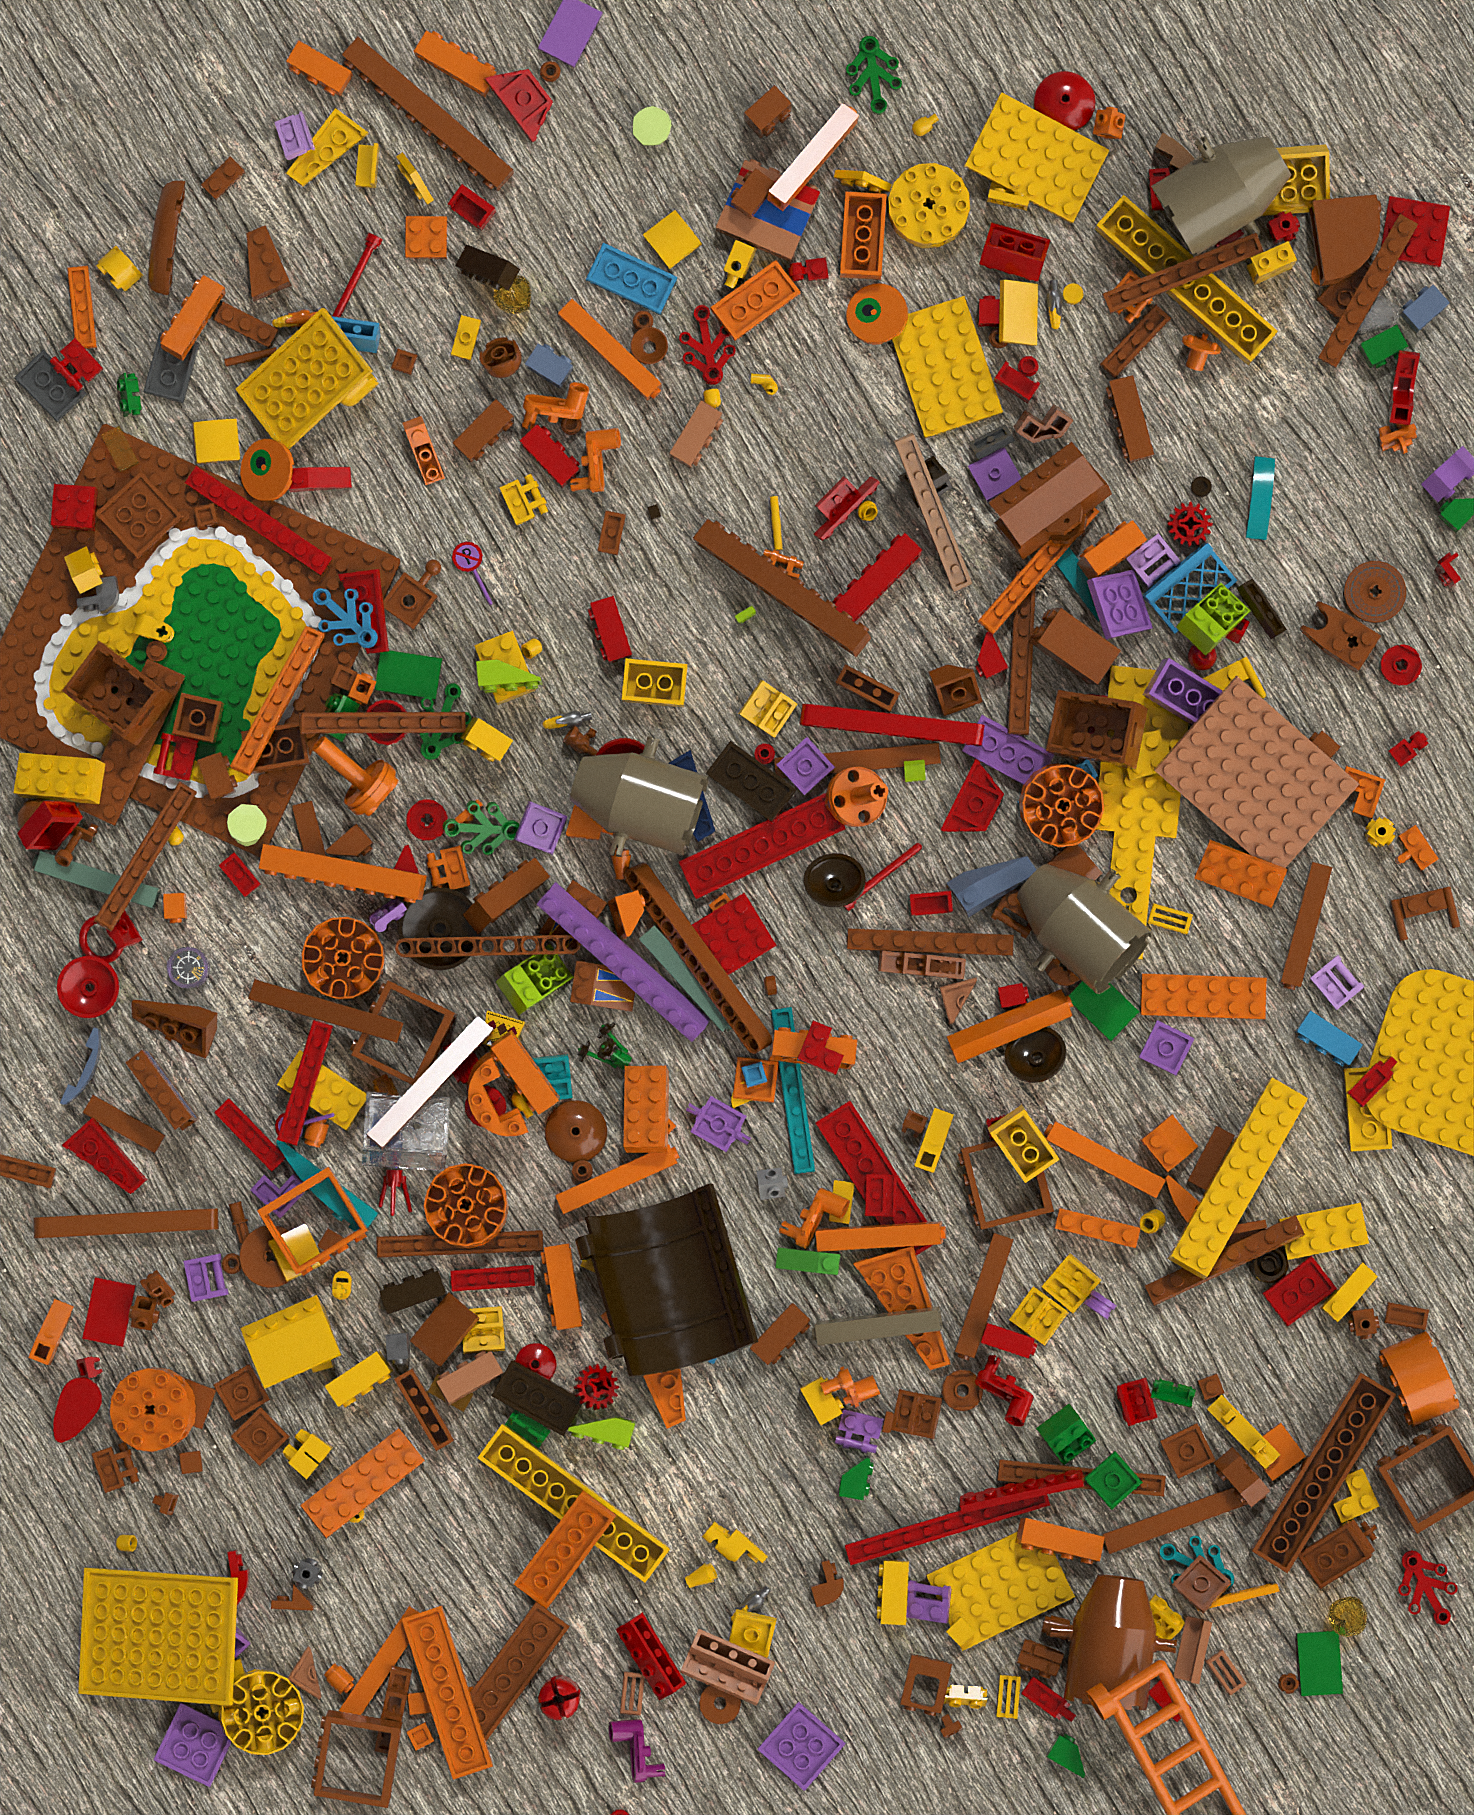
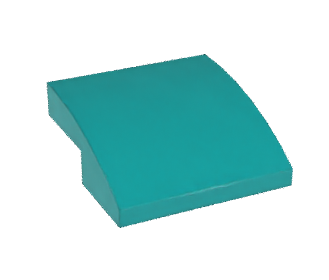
[532,1054,573,1100]

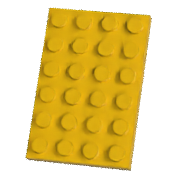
[964,92,1109,224]
[892,296,1003,439]
[235,308,373,449]
[926,1531,1075,1651]

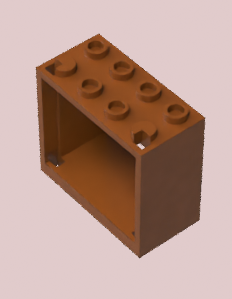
[350,980,457,1085]
[1373,1423,1474,1534]

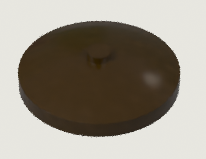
[398,887,481,971]

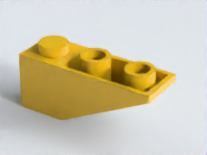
[914,1108,954,1173]

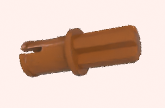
[229,1201,249,1243]

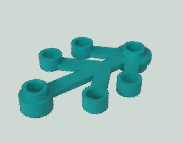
[1159,1535,1234,1589]

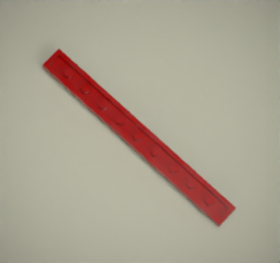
[845,1495,1050,1565]

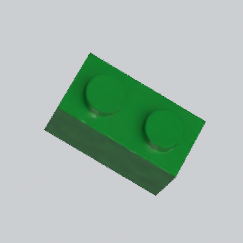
[1358,325,1408,369]

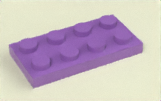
[962,715,1054,785]

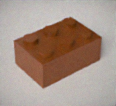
[241,722,311,775]

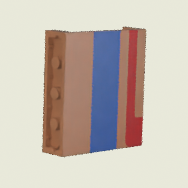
[716,159,820,263]

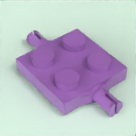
[686,1096,751,1152]

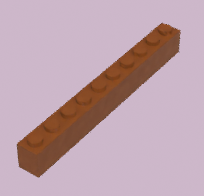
[342,36,514,191]
[693,519,871,657]

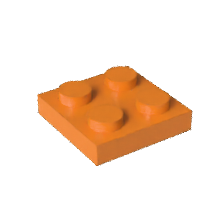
[405,216,447,259]

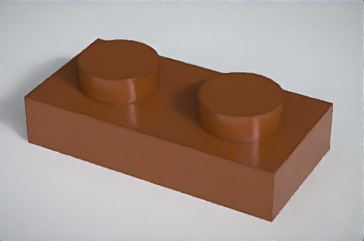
[201,156,245,200]
[597,511,626,556]

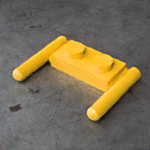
[1203,656,1266,699]

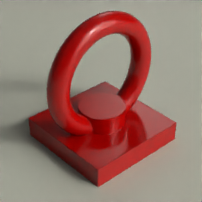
[79,910,143,963]

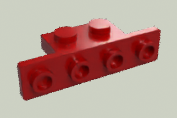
[814,476,880,541]

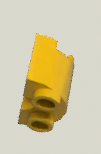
[96,245,143,291]

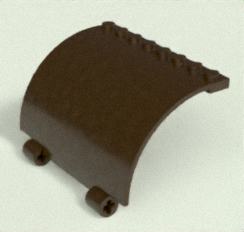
[575,1184,758,1377]

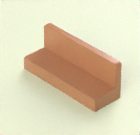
[1173,1616,1212,1684]

